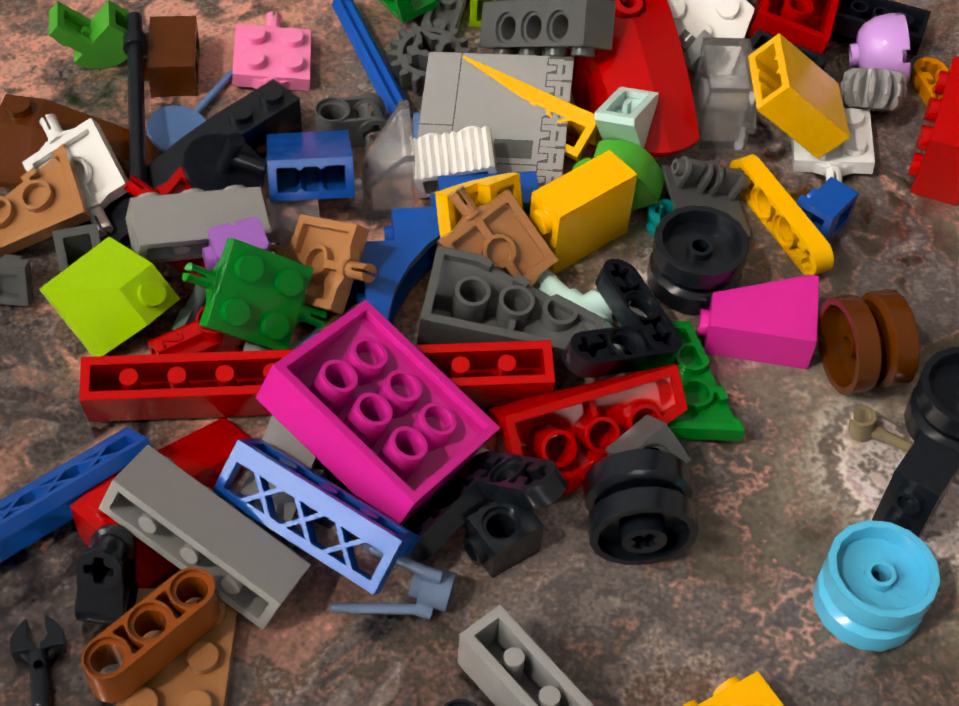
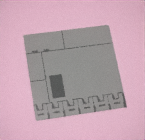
[411,52,574,188]

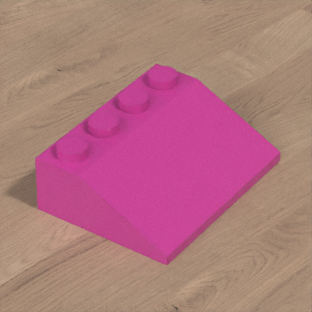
[256,300,500,525]

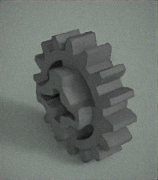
[388,20,470,94]

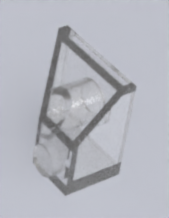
[354,100,415,219]

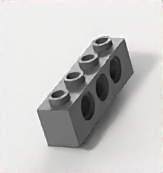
[479,0,616,58]

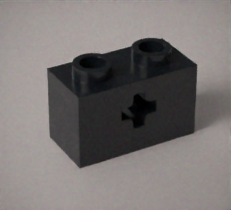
[872,433,959,538]

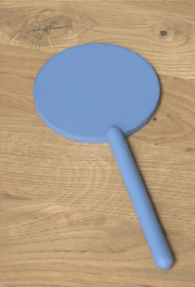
[147,70,233,152]

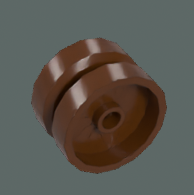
[817,289,920,395]

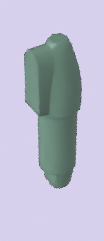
[172,285,206,330]

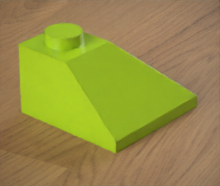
[39,237,180,356]

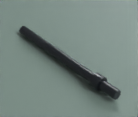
[123,12,147,184]

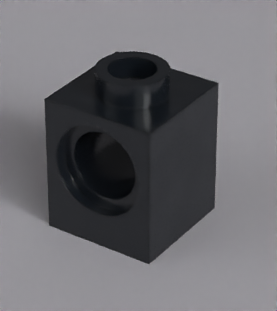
[463,501,544,578]

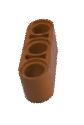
[81,567,220,703]

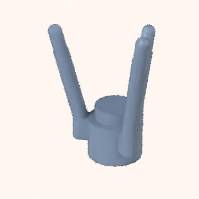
[329,543,457,620]

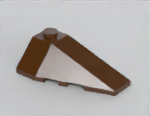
[0,94,164,189]

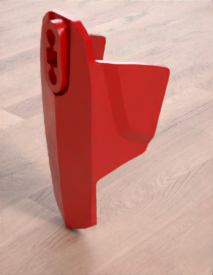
[568,0,700,157]

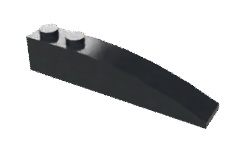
[88,79,302,246]

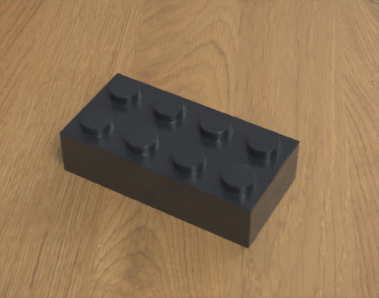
[832,0,931,56]

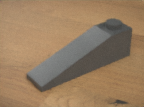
[416,245,605,359]

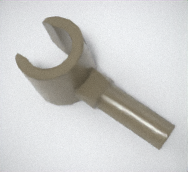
[848,405,912,452]

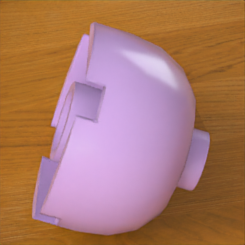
[849,12,911,87]

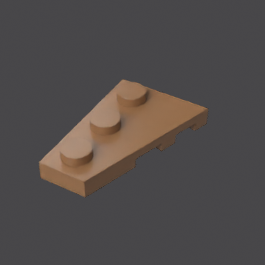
[0,144,91,258]

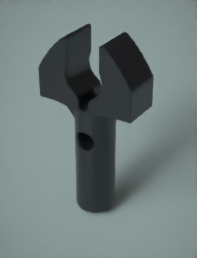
[10,616,68,706]

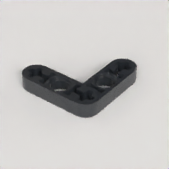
[562,259,682,378]
[403,451,568,563]

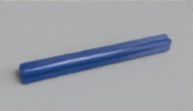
[332,0,409,121]

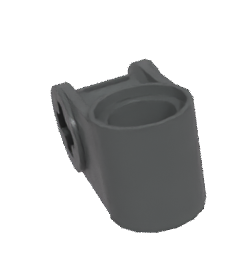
[314,94,392,148]

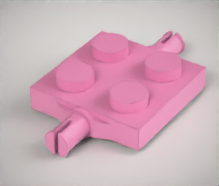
[232,11,311,91]

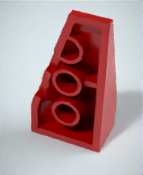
[70,417,251,588]

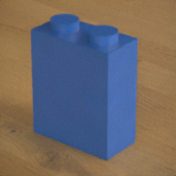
[267,130,355,202]

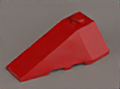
[488,364,688,496]

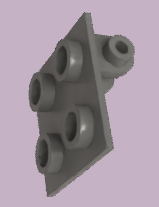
[661,156,752,240]

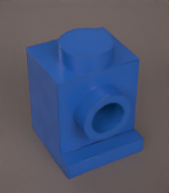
[797,177,859,242]

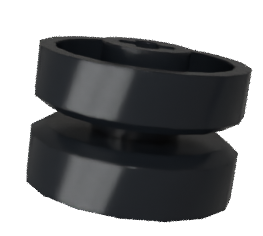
[647,205,749,315]
[904,347,959,453]
[583,449,699,565]

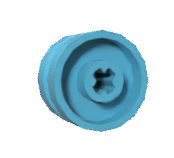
[813,520,940,652]

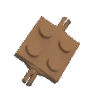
[436,185,559,287]
[270,214,377,315]

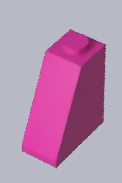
[697,275,819,369]

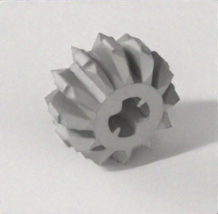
[840,67,908,112]

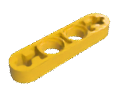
[729,154,834,276]

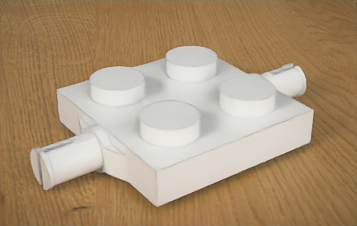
[791,108,875,182]
[22,114,128,237]

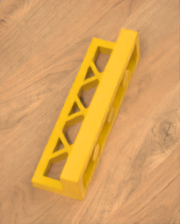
[462,55,601,161]

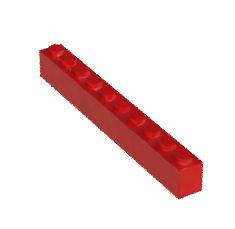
[79,340,555,422]

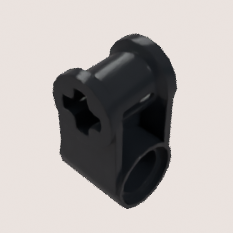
[75,524,139,624]

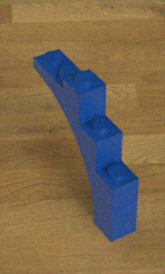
[347,171,539,325]

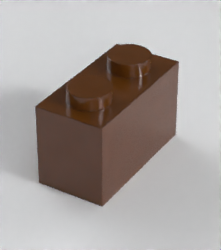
[144,16,200,97]

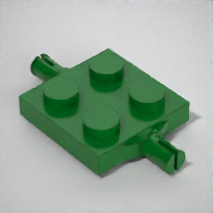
[182,238,327,350]

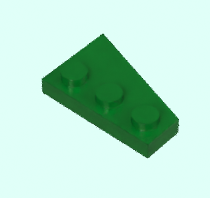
[646,321,745,441]

